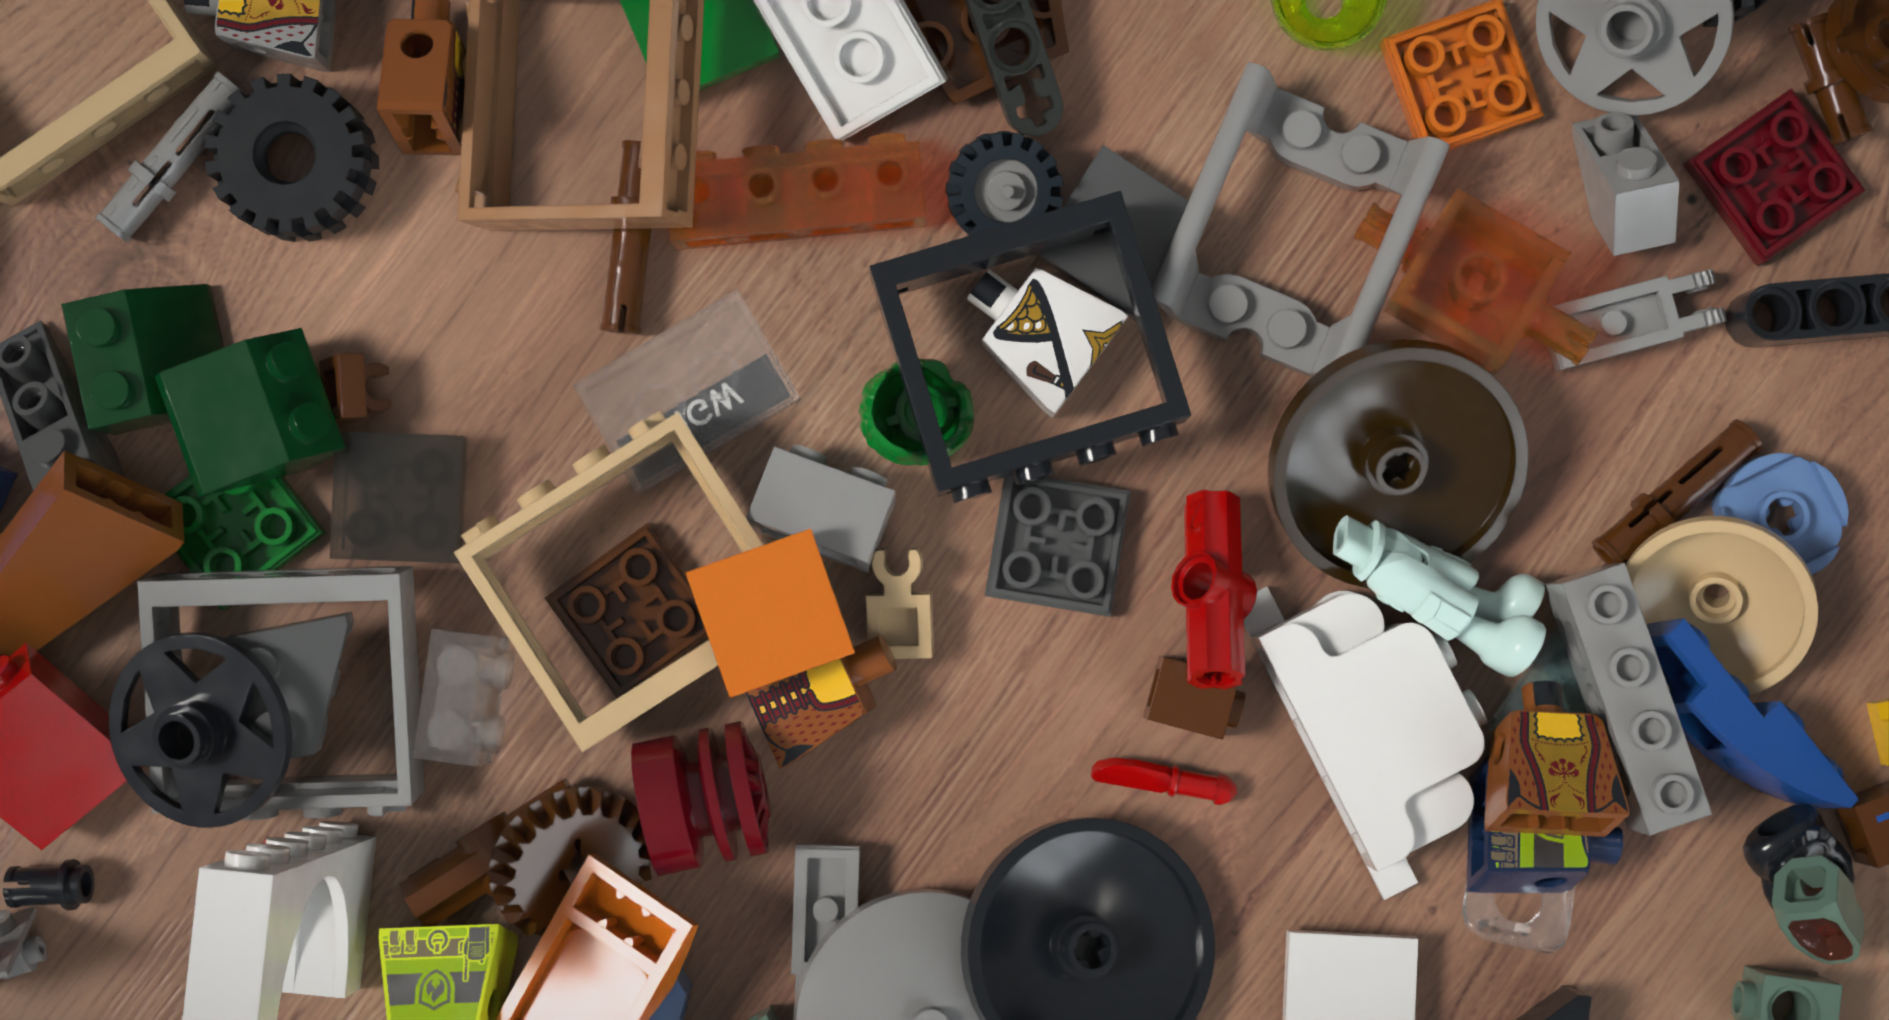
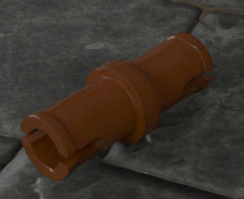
[1788,12,1874,146]

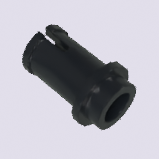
[3,859,94,911]

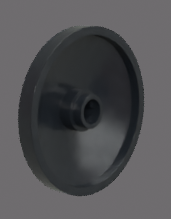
[961,817,1215,1020]

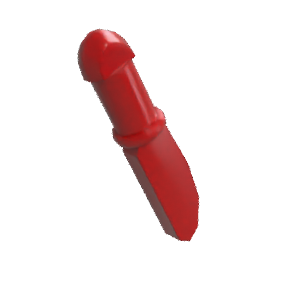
[1091,758,1237,805]

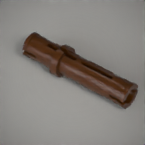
[599,140,651,335]
[1592,419,1763,564]

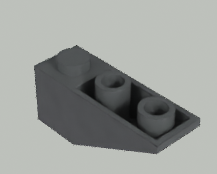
[0,320,125,491]

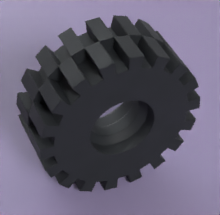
[205,73,379,242]

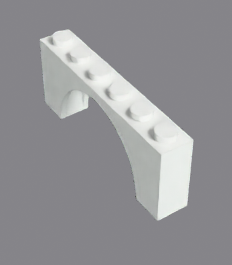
[182,821,377,1020]

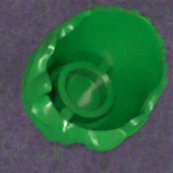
[858,359,974,466]

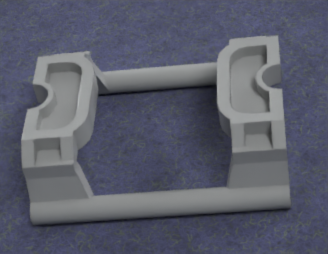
[1152,62,1450,377]

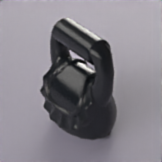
[1743,804,1855,910]

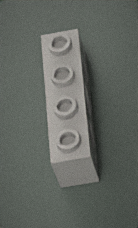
[1544,563,1712,836]

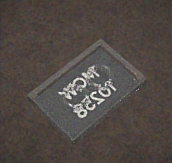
[573,289,802,495]

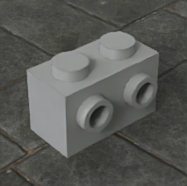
[746,445,896,573]

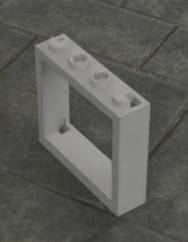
[137,566,425,820]

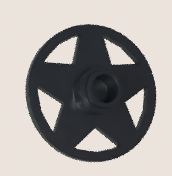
[109,632,292,828]

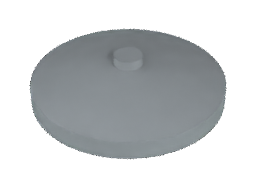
[793,889,980,1020]

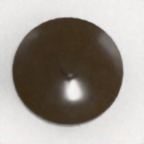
[1268,339,1528,588]

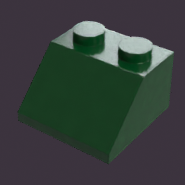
[61,284,224,435]
[154,328,346,498]

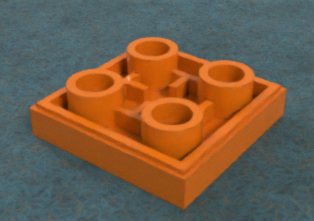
[1379,0,1544,151]
[685,528,855,698]

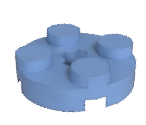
[1711,453,1849,575]

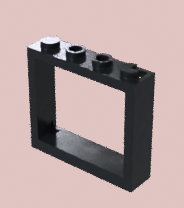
[869,191,1191,503]

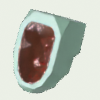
[1772,855,1865,964]

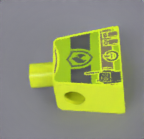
[379,924,518,1020]

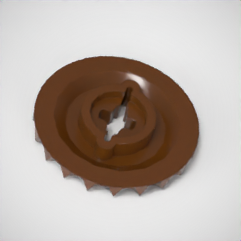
[488,787,652,937]

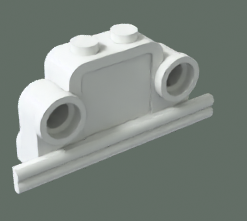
[1244,586,1487,900]

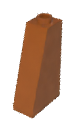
[0,450,184,657]

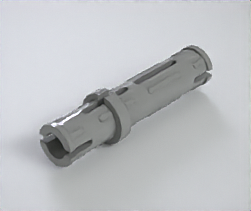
[95,71,247,243]

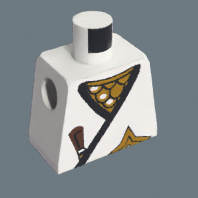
[967,268,1128,419]

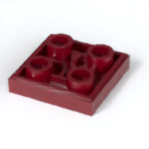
[1683,88,1866,266]

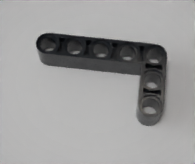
[1725,273,1889,348]

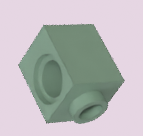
[1731,965,1843,1020]

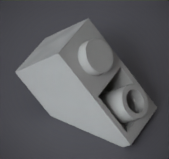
[1572,112,1679,256]

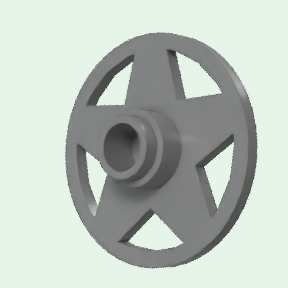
[1536,0,1734,115]

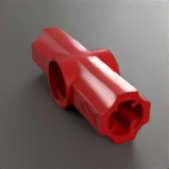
[1171,489,1257,690]

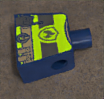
[1467,756,1623,893]

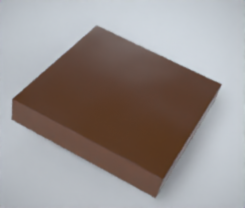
[544,523,708,698]

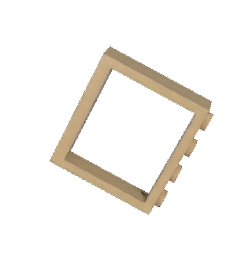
[0,0,219,207]
[453,411,763,752]

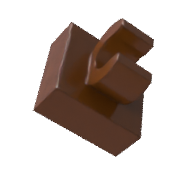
[319,353,392,424]

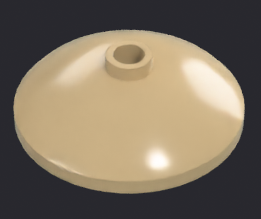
[1625,516,1818,695]

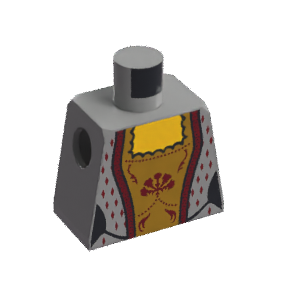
[184,0,337,72]

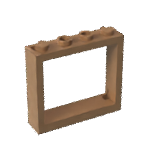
[455,0,704,231]

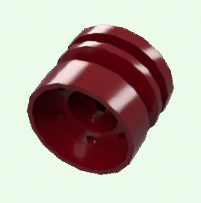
[631,721,771,876]

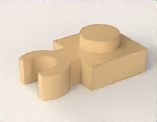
[866,547,934,659]

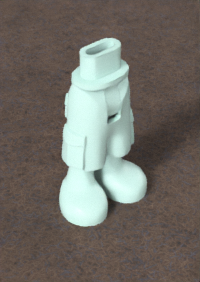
[1333,515,1546,677]

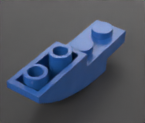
[1647,618,1859,808]

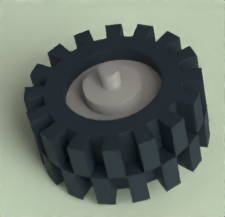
[945,131,1064,236]

